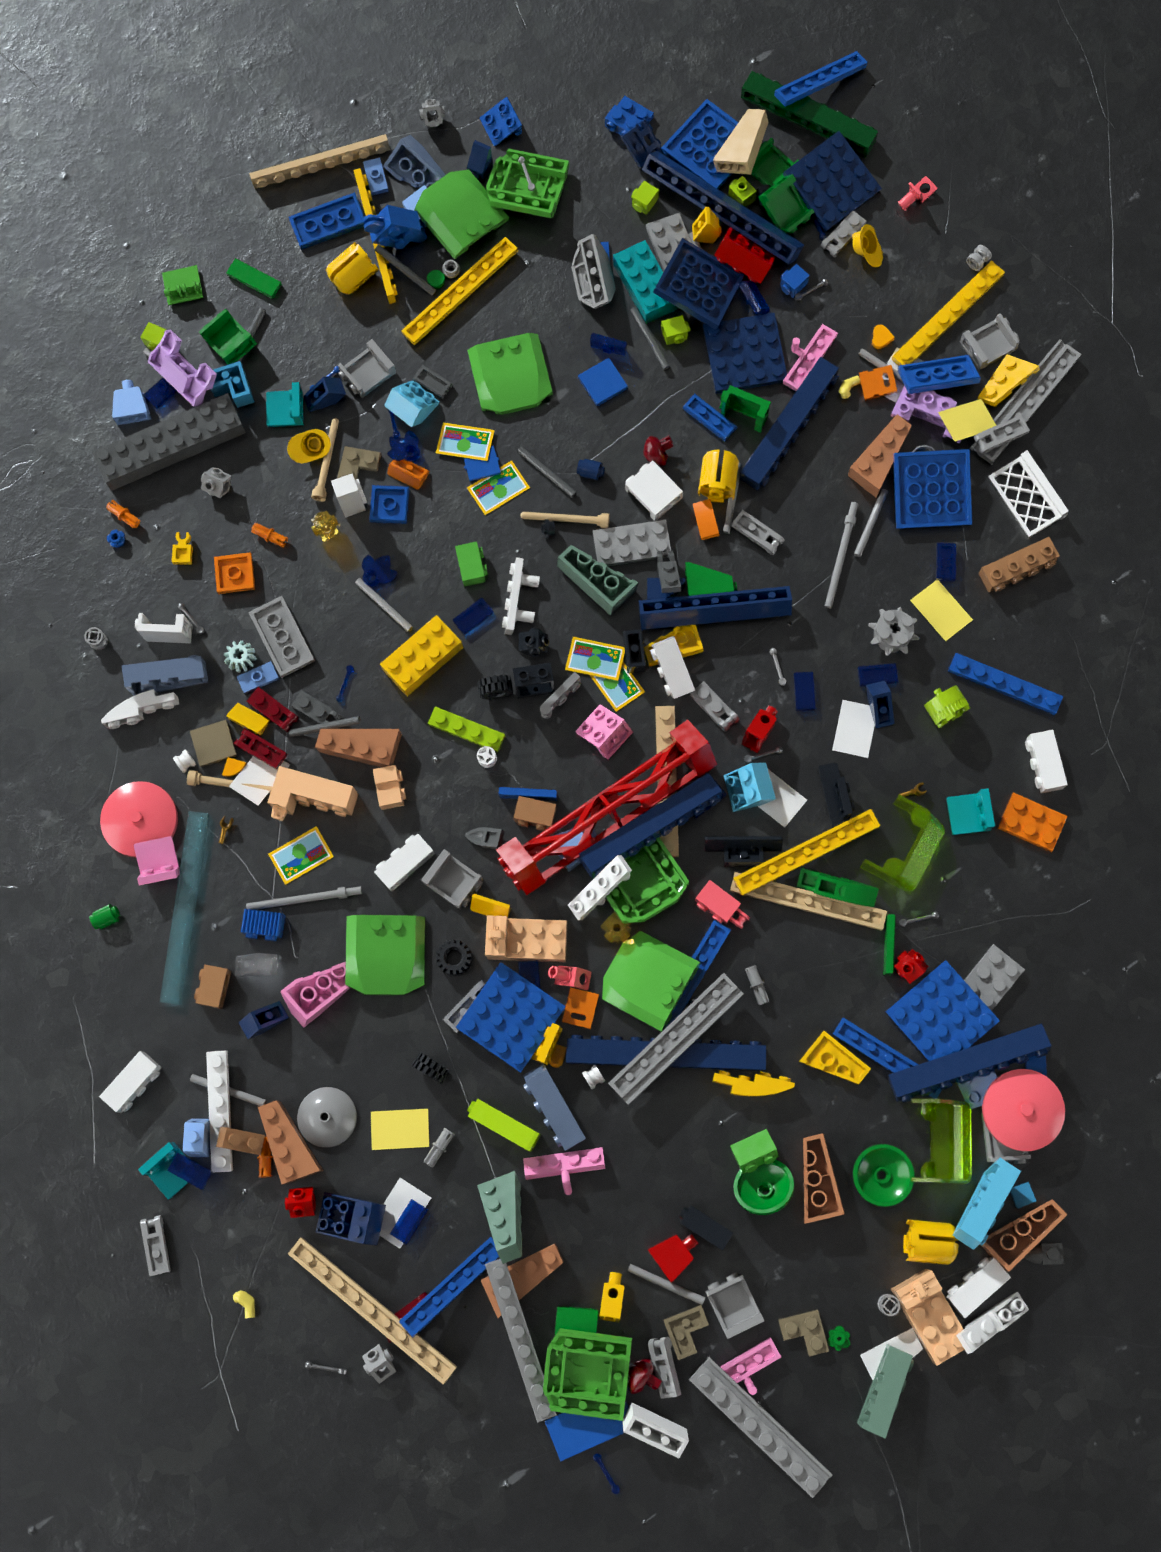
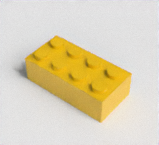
[380,615,464,697]

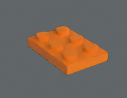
[997,792,1068,852]

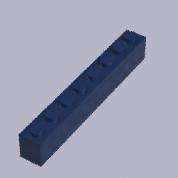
[740,357,839,490]
[639,586,792,630]
[579,773,722,879]
[888,1024,1051,1103]

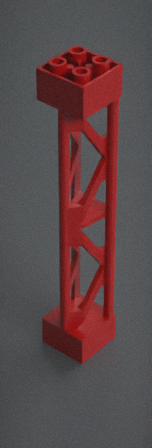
[496,720,717,895]

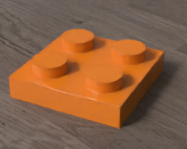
[214,552,255,594]

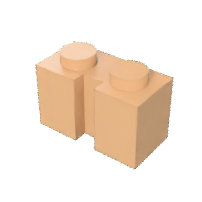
[373,765,406,810]

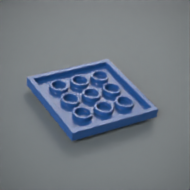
[661,99,739,189]
[893,449,972,529]
[886,960,1000,1061]
[456,962,566,1073]

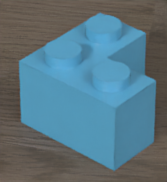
[211,361,255,408]

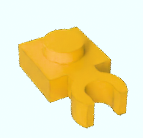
[172,532,193,565]

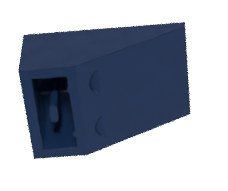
[316,1192,386,1245]

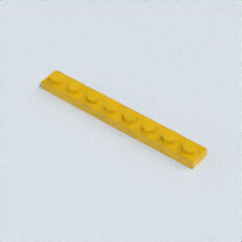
[354,168,398,304]
[401,237,518,346]
[892,260,1005,366]
[733,809,880,896]

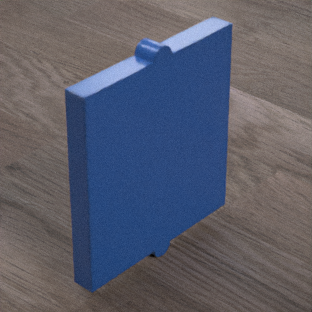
[464,446,501,482]

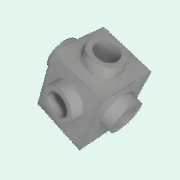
[419,99,445,127]
[201,467,232,498]
[362,1344,396,1384]

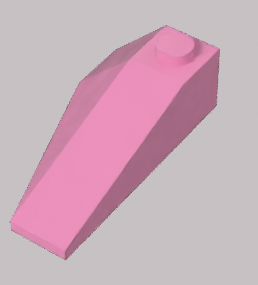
[280,962,351,1028]

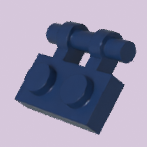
[620,119,662,168]

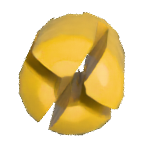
[326,242,379,295]
[698,449,739,503]
[903,1220,959,1265]

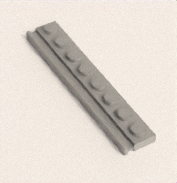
[970,339,1081,465]
[608,973,744,1105]
[689,1357,833,1498]

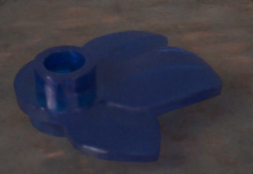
[387,430,420,462]
[362,555,397,587]

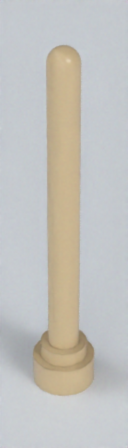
[311,418,339,502]
[520,512,610,528]
[187,770,272,793]

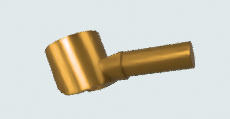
[898,783,927,798]
[219,816,234,844]

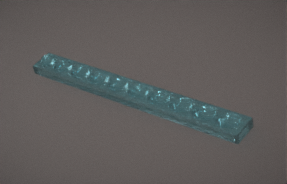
[160,811,209,1005]

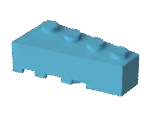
[953,1158,1021,1250]

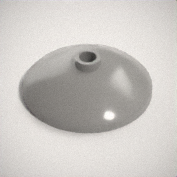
[297,1087,357,1148]

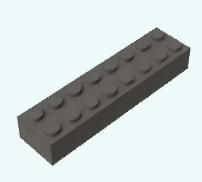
[92,393,246,491]

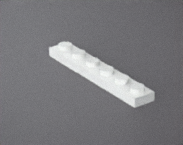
[206,1050,233,1173]

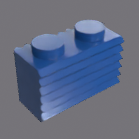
[241,909,286,941]

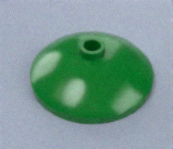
[853,1144,914,1206]
[733,1160,794,1215]

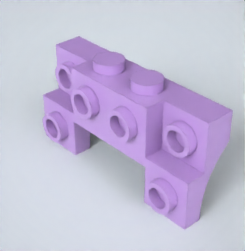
[148,329,217,407]
[891,385,961,444]

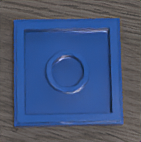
[578,358,628,406]
[369,485,409,524]

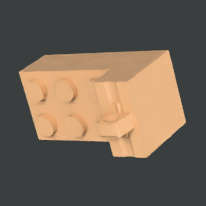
[267,766,359,821]
[485,915,567,962]
[891,1269,965,1366]

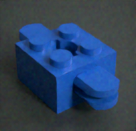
[363,205,427,249]

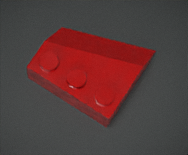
[714,227,775,284]

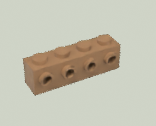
[978,537,1060,593]

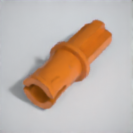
[106,500,140,528]
[251,523,288,548]
[257,1137,273,1178]

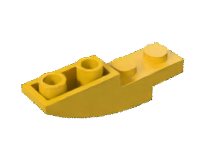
[712,1070,795,1097]

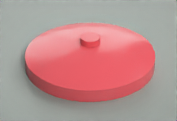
[100,781,178,858]
[982,1069,1065,1151]

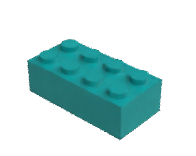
[613,240,678,324]

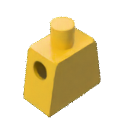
[599,1272,624,1323]

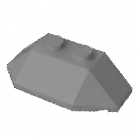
[571,234,616,309]

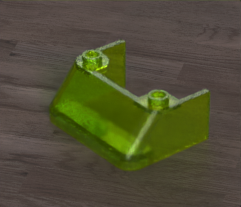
[860,795,945,891]
[911,1099,971,1184]

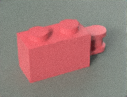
[695,880,750,929]

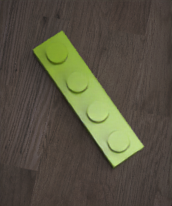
[428,707,505,753]

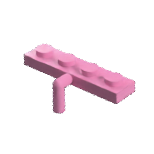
[783,324,838,391]
[523,1147,605,1195]
[720,1338,781,1395]

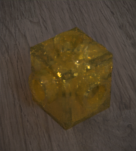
[311,511,340,542]
[600,912,631,945]

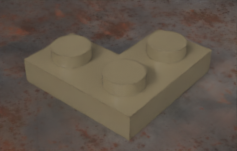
[337,446,381,480]
[663,1305,709,1360]
[778,1309,829,1356]

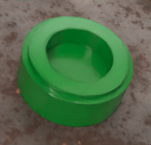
[427,270,445,289]

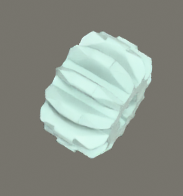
[224,640,256,673]

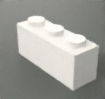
[331,474,367,518]
[650,636,695,699]
[1025,730,1068,793]
[374,834,435,892]
[99,1051,162,1113]
[945,1257,1011,1318]
[623,1403,689,1458]

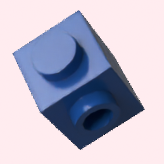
[780,264,810,298]

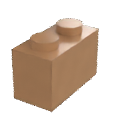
[514,796,557,831]
[194,964,231,1009]
[216,1127,265,1155]

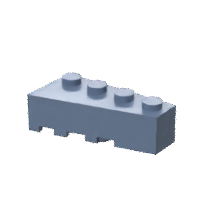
[121,655,208,696]
[523,1064,586,1151]

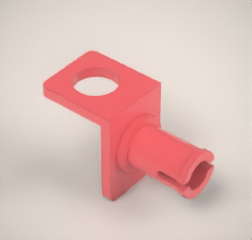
[898,176,937,211]
[548,965,591,990]

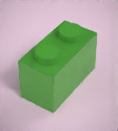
[455,541,488,587]
[730,1129,779,1174]

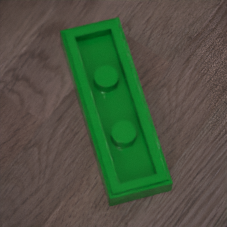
[226,258,282,299]
[883,914,896,976]

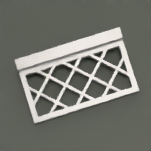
[988,450,1069,538]

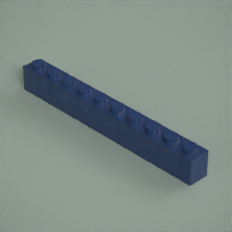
[642,151,804,264]
[566,1035,766,1071]

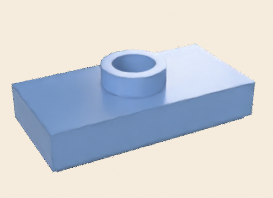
[363,157,389,196]
[237,661,279,694]

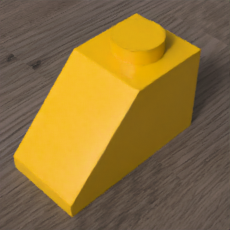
[692,207,721,244]

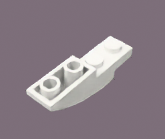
[101,689,179,729]
[956,1292,1029,1354]

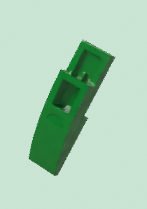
[797,867,879,907]

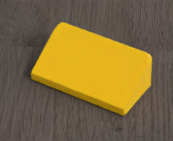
[226,703,270,736]
[470,894,511,918]

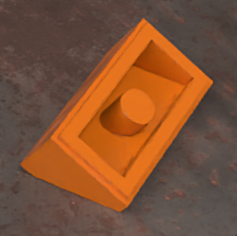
[387,455,430,490]

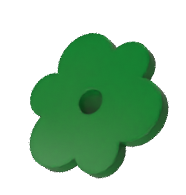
[827,1326,850,1351]

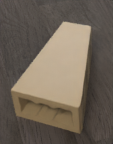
[713,109,769,175]

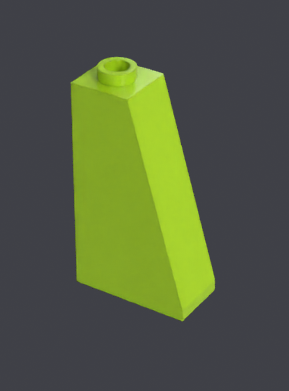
[467,1099,541,1152]

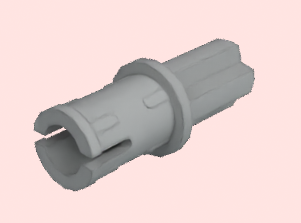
[745,965,769,1005]
[424,1128,455,1167]

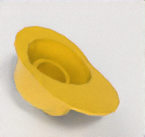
[852,224,883,268]
[287,429,331,464]

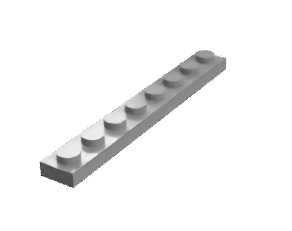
[485,1259,557,1423]

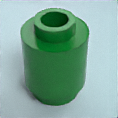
[89,904,120,930]

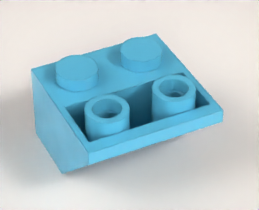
[384,381,440,427]
[723,763,776,812]

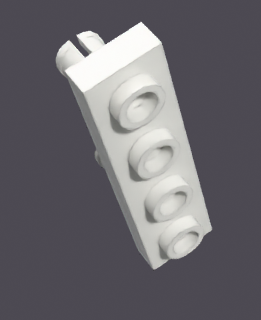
[502,557,540,635]
[568,855,632,920]

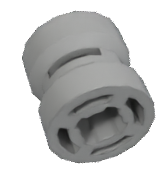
[966,245,992,271]
[84,627,108,650]
[877,1294,900,1316]

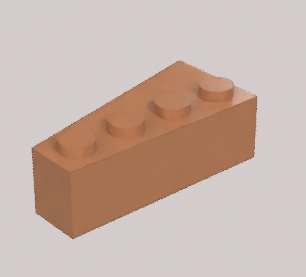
[848,414,912,498]
[315,729,402,768]
[258,1100,324,1184]
[803,1133,845,1224]
[979,1199,1067,1273]
[481,1243,564,1318]

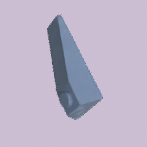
[383,135,445,188]

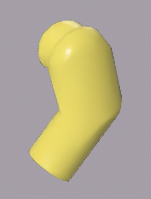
[839,375,861,399]
[233,1290,255,1318]

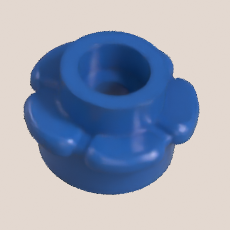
[107,530,125,547]

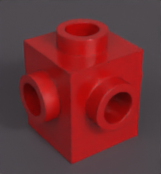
[894,949,929,984]
[285,1187,316,1218]

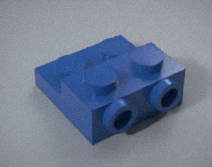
[605,96,654,136]

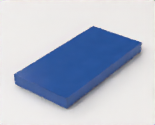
[288,192,365,250]
[898,355,981,394]
[545,1402,629,1461]

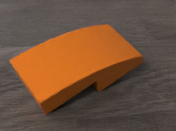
[693,499,720,540]

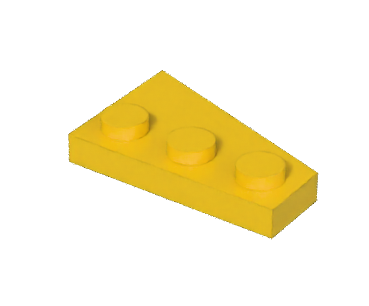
[978,354,1040,407]
[644,625,704,667]
[799,1031,871,1084]

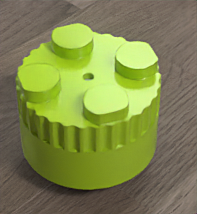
[924,685,971,728]

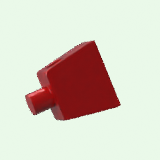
[741,706,778,754]
[648,1234,699,1282]

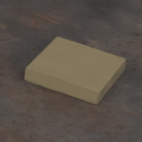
[190,720,237,767]

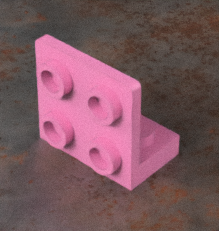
[576,705,633,760]
[134,836,181,885]

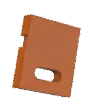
[859,365,897,400]
[562,987,599,1029]

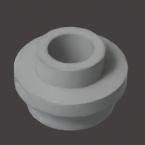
[442,260,460,278]

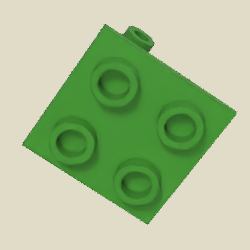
[162,265,203,306]

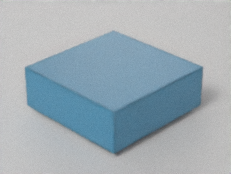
[1010,1182,1036,1208]

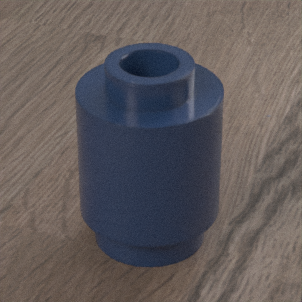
[577,459,605,480]

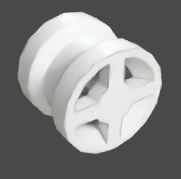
[477,746,497,768]
[173,749,197,773]
[582,1065,605,1089]

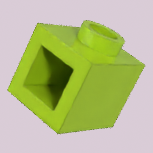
[728,176,757,207]
[631,181,659,215]
[661,315,690,345]
[140,322,166,351]

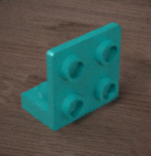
[266,382,303,427]
[946,788,995,835]
[138,1142,199,1199]

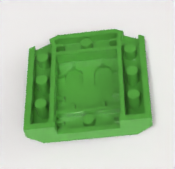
[486,149,569,218]
[414,170,509,259]
[468,333,553,415]
[593,837,689,924]
[345,915,425,995]
[602,931,701,1032]
[543,1328,632,1421]

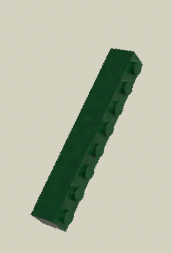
[741,71,878,158]

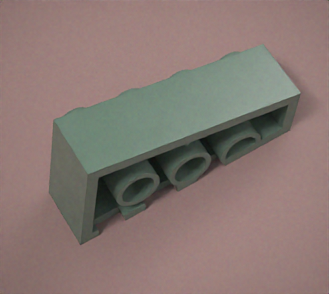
[557,545,638,616]
[477,1171,522,1264]
[857,1344,914,1439]

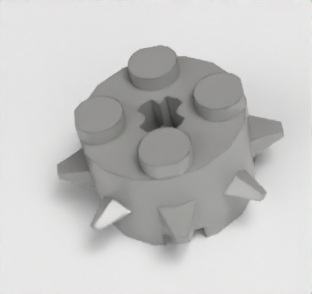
[868,607,919,656]

